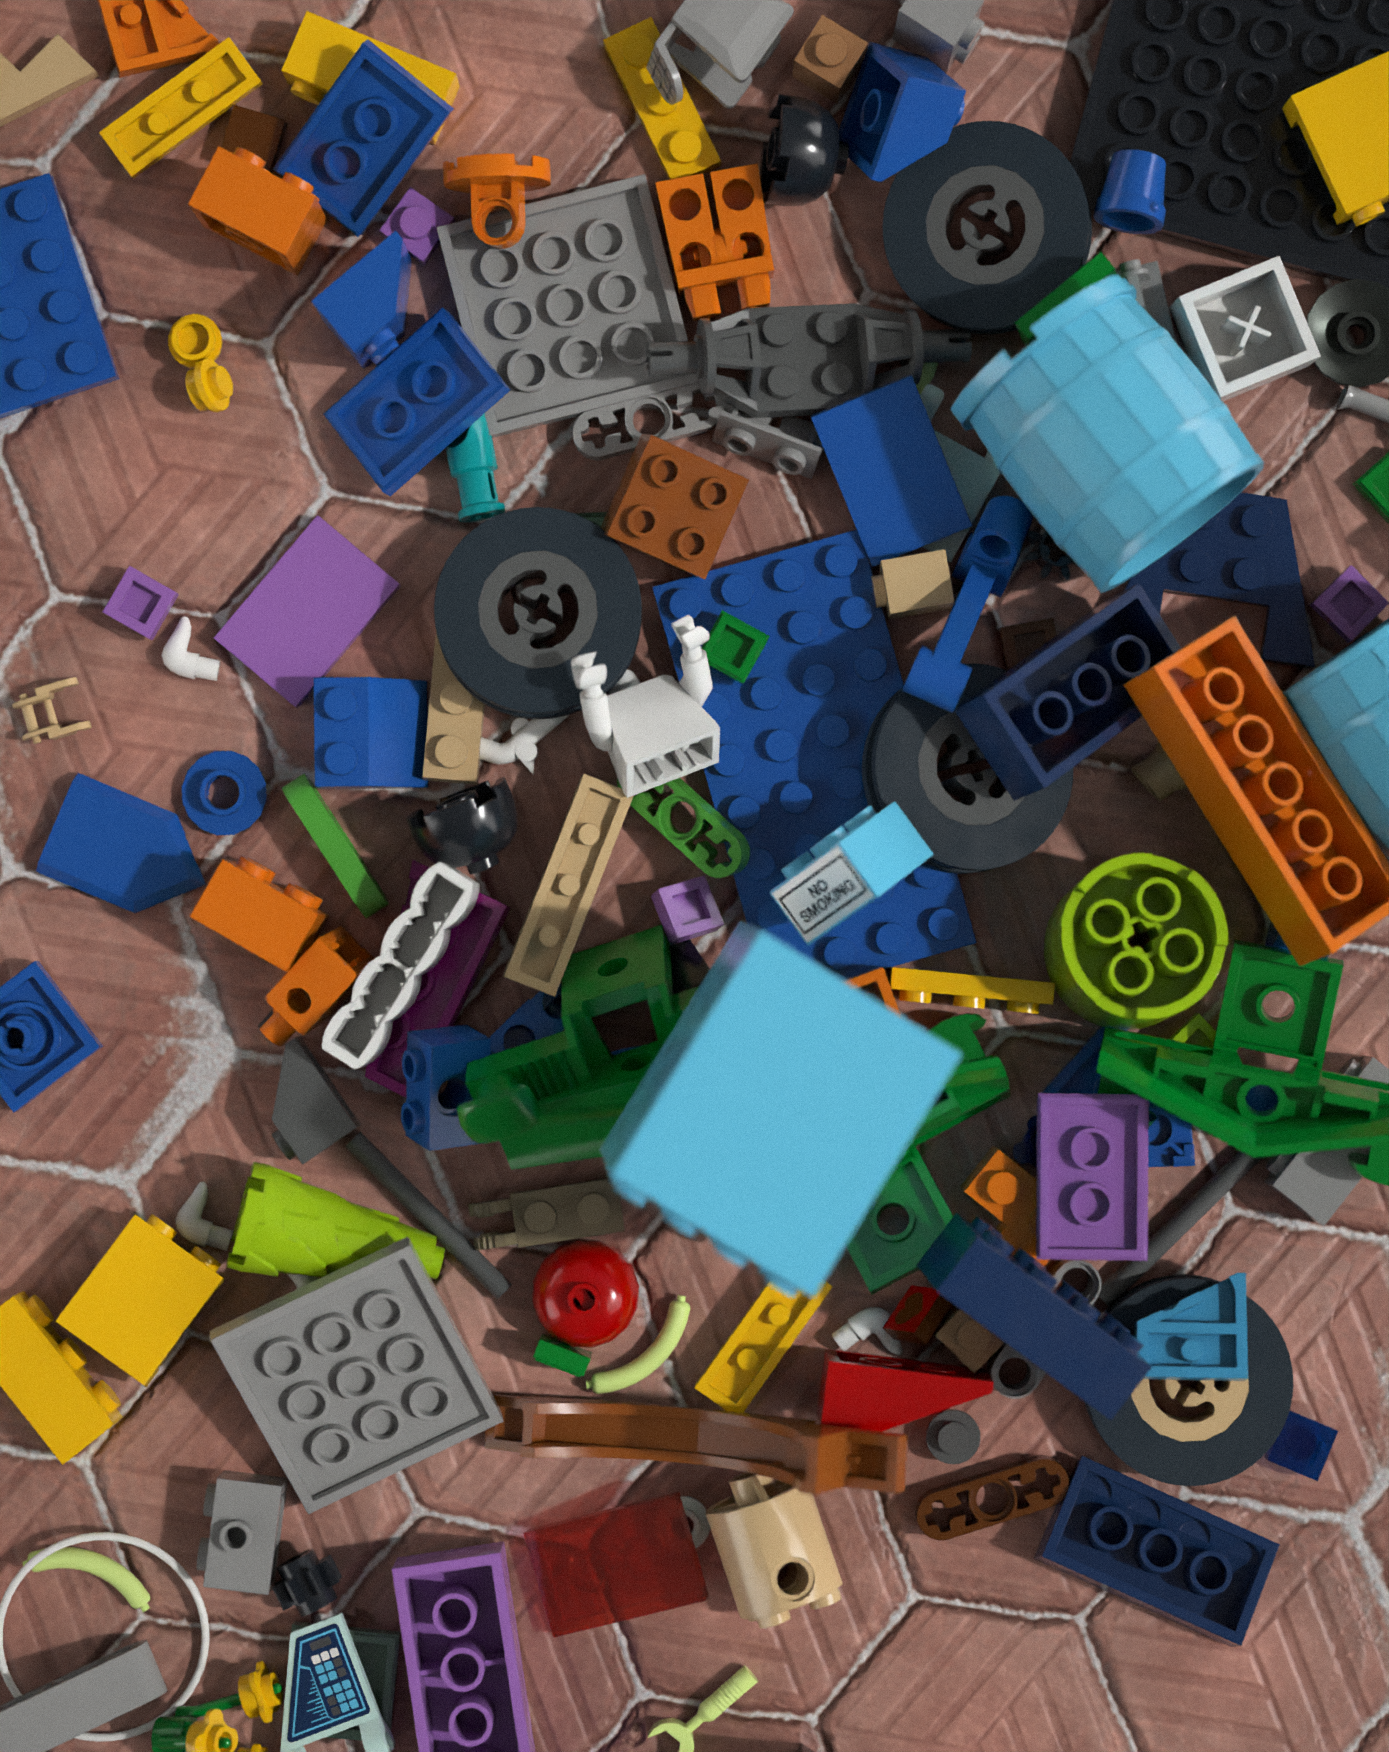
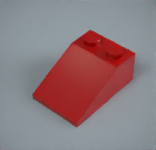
[817,1348,994,1432]

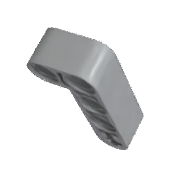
[0,1640,168,1752]

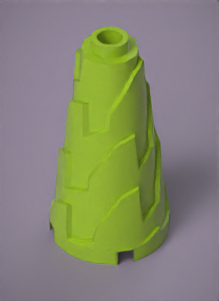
[226,1162,445,1279]

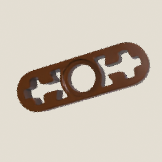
[915,1455,1069,1541]

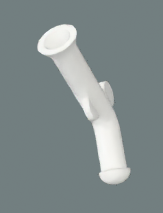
[480,715,569,775]

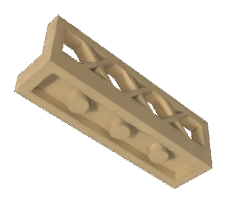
[503,774,633,997]

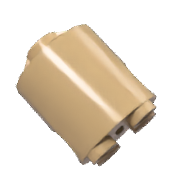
[706,1472,842,1629]

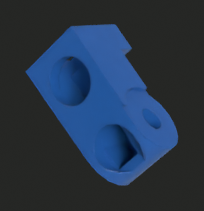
[489,982,564,1055]

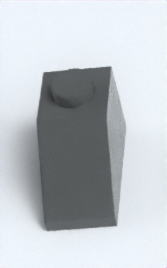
[272,1036,362,1165]

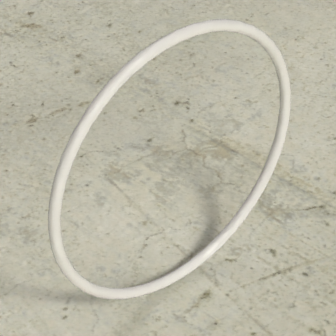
[0,1532,210,1742]

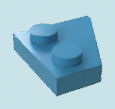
[1134,1273,1248,1381]

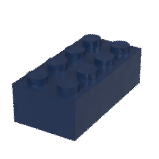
[954,583,1181,801]
[917,1213,1152,1420]

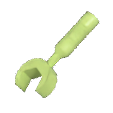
[648,1665,758,1752]

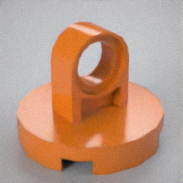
[443,153,551,249]

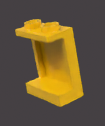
[1282,51,1389,226]
[55,1214,224,1387]

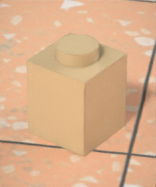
[871,549,955,620]

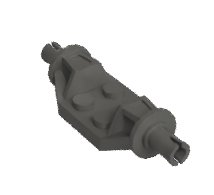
[645,303,972,418]

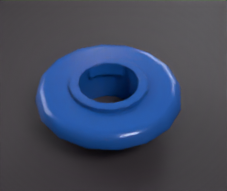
[182,751,267,835]

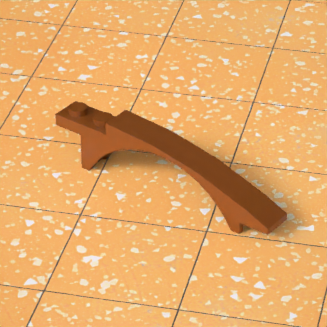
[484,1393,907,1495]

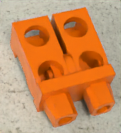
[655,163,774,321]

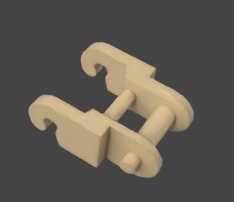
[12,677,92,744]

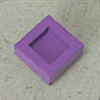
[379,187,455,265]
[1310,565,1389,643]
[103,566,179,640]
[651,875,724,945]

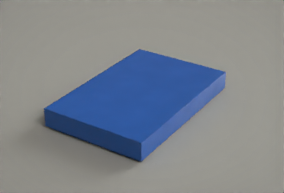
[273,39,454,237]
[323,307,510,497]
[811,374,972,567]

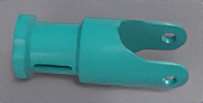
[446,413,506,523]

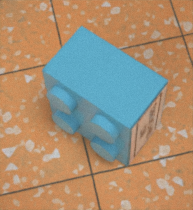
[769,801,934,946]

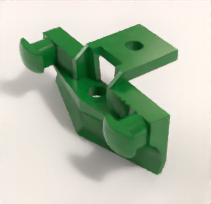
[457,924,700,1170]
[1096,939,1389,1186]
[846,1013,1011,1295]

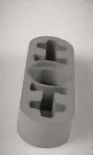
[572,381,725,460]

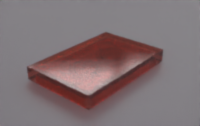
[523,1491,709,1638]

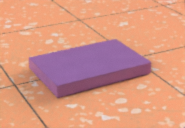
[214,515,401,708]
[1036,1093,1149,1261]

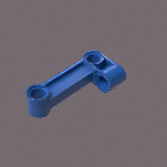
[902,496,1033,713]

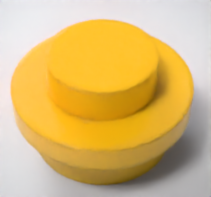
[168,314,222,369]
[185,358,233,413]

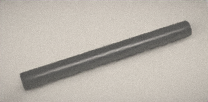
[345,1132,512,1299]
[1099,1151,1263,1307]

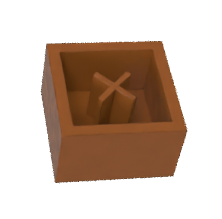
[600,434,749,580]

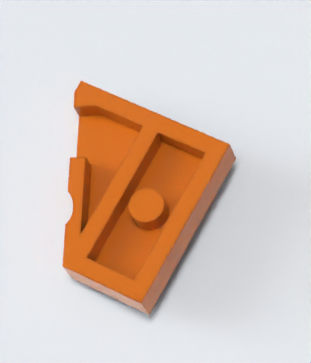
[97,0,219,78]

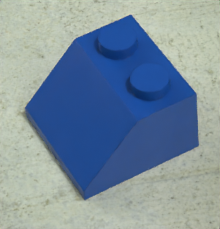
[839,42,966,182]
[311,230,412,369]
[314,677,429,790]

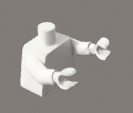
[571,615,720,798]

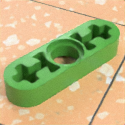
[282,773,389,919]
[617,778,750,878]

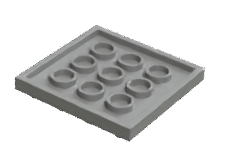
[436,174,699,438]
[210,1237,504,1514]

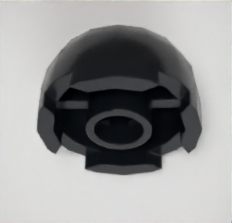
[760,94,849,206]
[406,777,518,874]

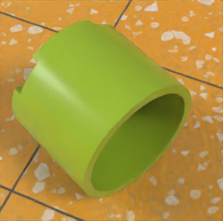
[1044,853,1228,1030]

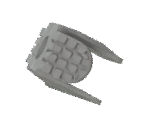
[646,0,794,109]

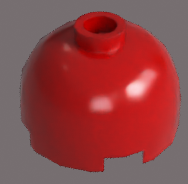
[532,1240,639,1348]

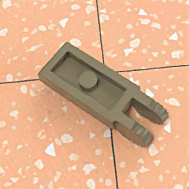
[468,1177,625,1250]

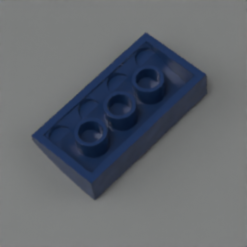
[1034,1456,1280,1647]

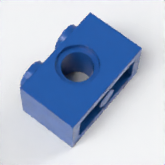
[401,1024,491,1151]

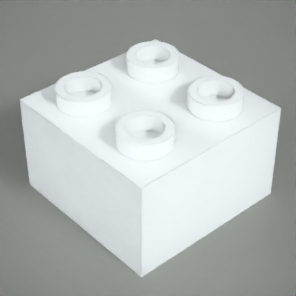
[1169,256,1321,402]

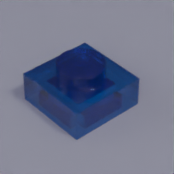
[1264,1410,1338,1481]

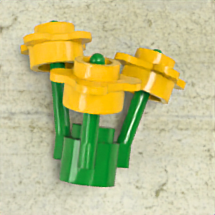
[151,1661,283,1752]

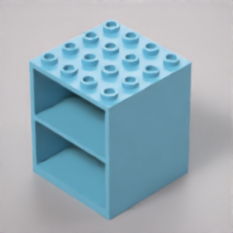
[600,920,963,1298]

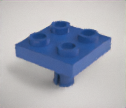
[0,961,103,1113]

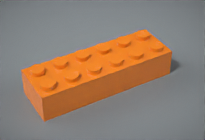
[1124,616,1389,966]

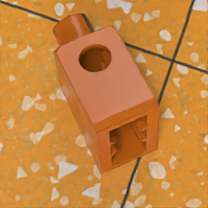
[258,926,375,1047]

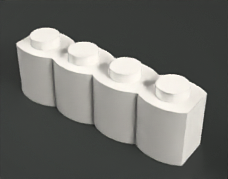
[322,862,479,1069]

